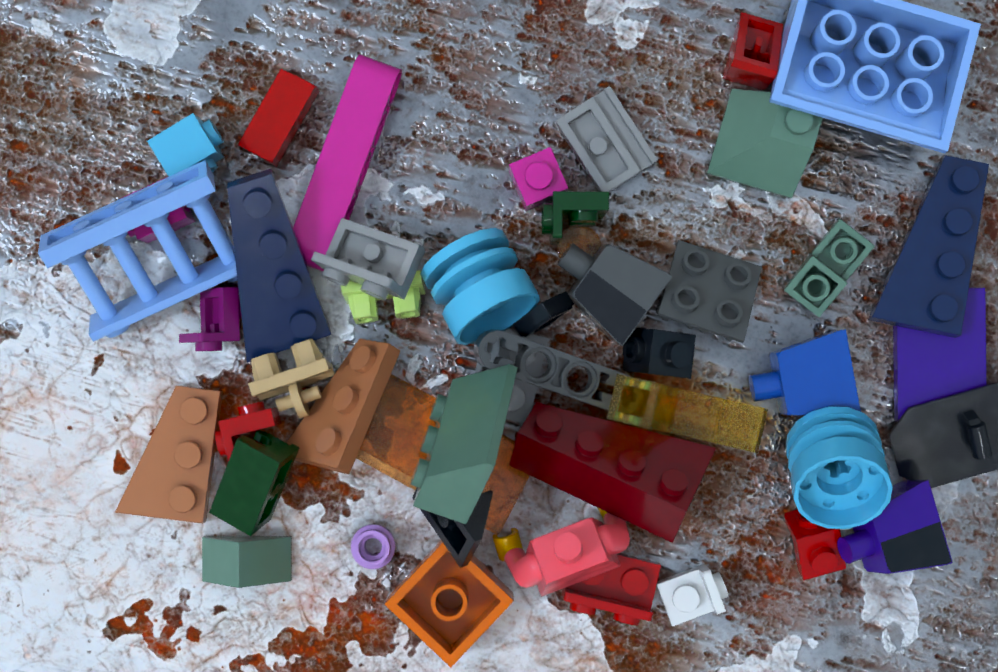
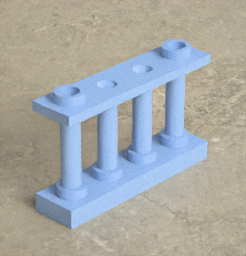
[38,160,238,342]

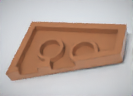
[287,339,400,475]
[115,386,223,524]

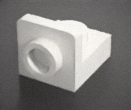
[656,564,729,626]

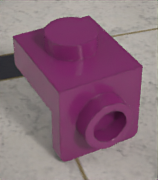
[179,287,242,351]

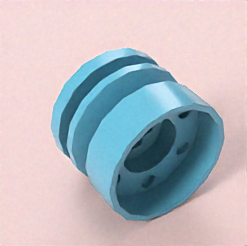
[420,228,540,345]
[785,406,893,529]

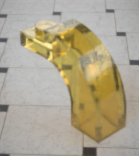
[607,374,768,453]

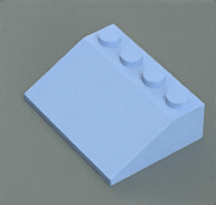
[769,0,981,154]

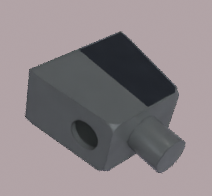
[557,243,672,346]

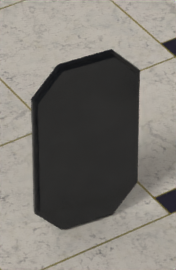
[889,382,998,488]

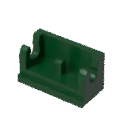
[209,430,300,536]

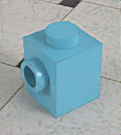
[147,113,224,176]

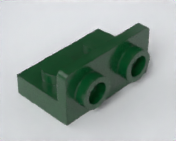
[542,191,609,245]

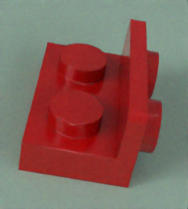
[562,553,661,625]

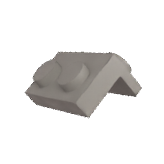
[311,218,425,301]

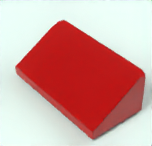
[238,69,320,167]

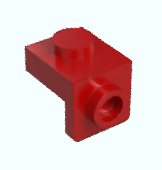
[215,401,282,461]
[784,509,846,581]

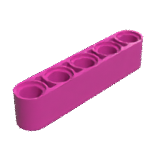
[293,54,402,271]

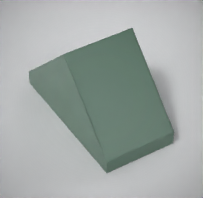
[202,536,292,588]

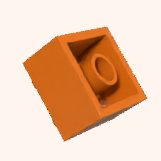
[384,540,514,668]

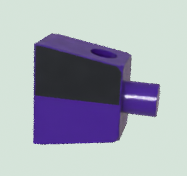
[837,480,953,574]

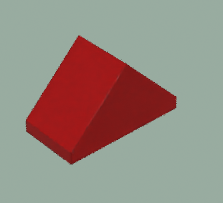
[722,12,783,90]

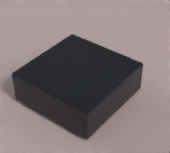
[513,291,574,337]

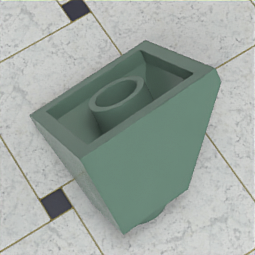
[706,89,823,199]

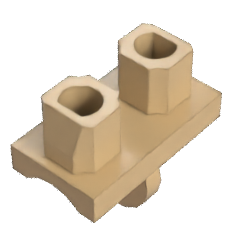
[248,339,335,418]

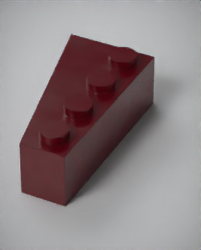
[509,402,716,543]

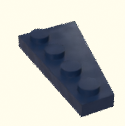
[868,155,989,338]
[227,169,331,363]

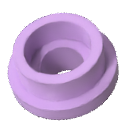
[351,524,396,569]

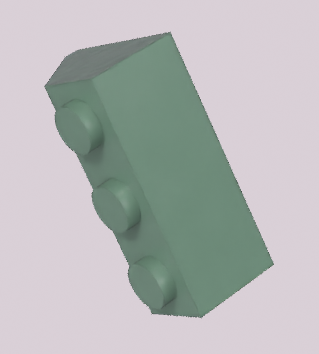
[410,364,518,524]

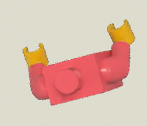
[493,507,630,597]

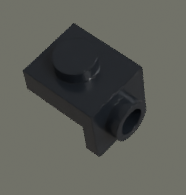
[623,328,696,379]

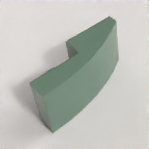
[784,218,875,317]

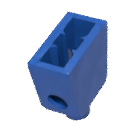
[749,329,861,415]

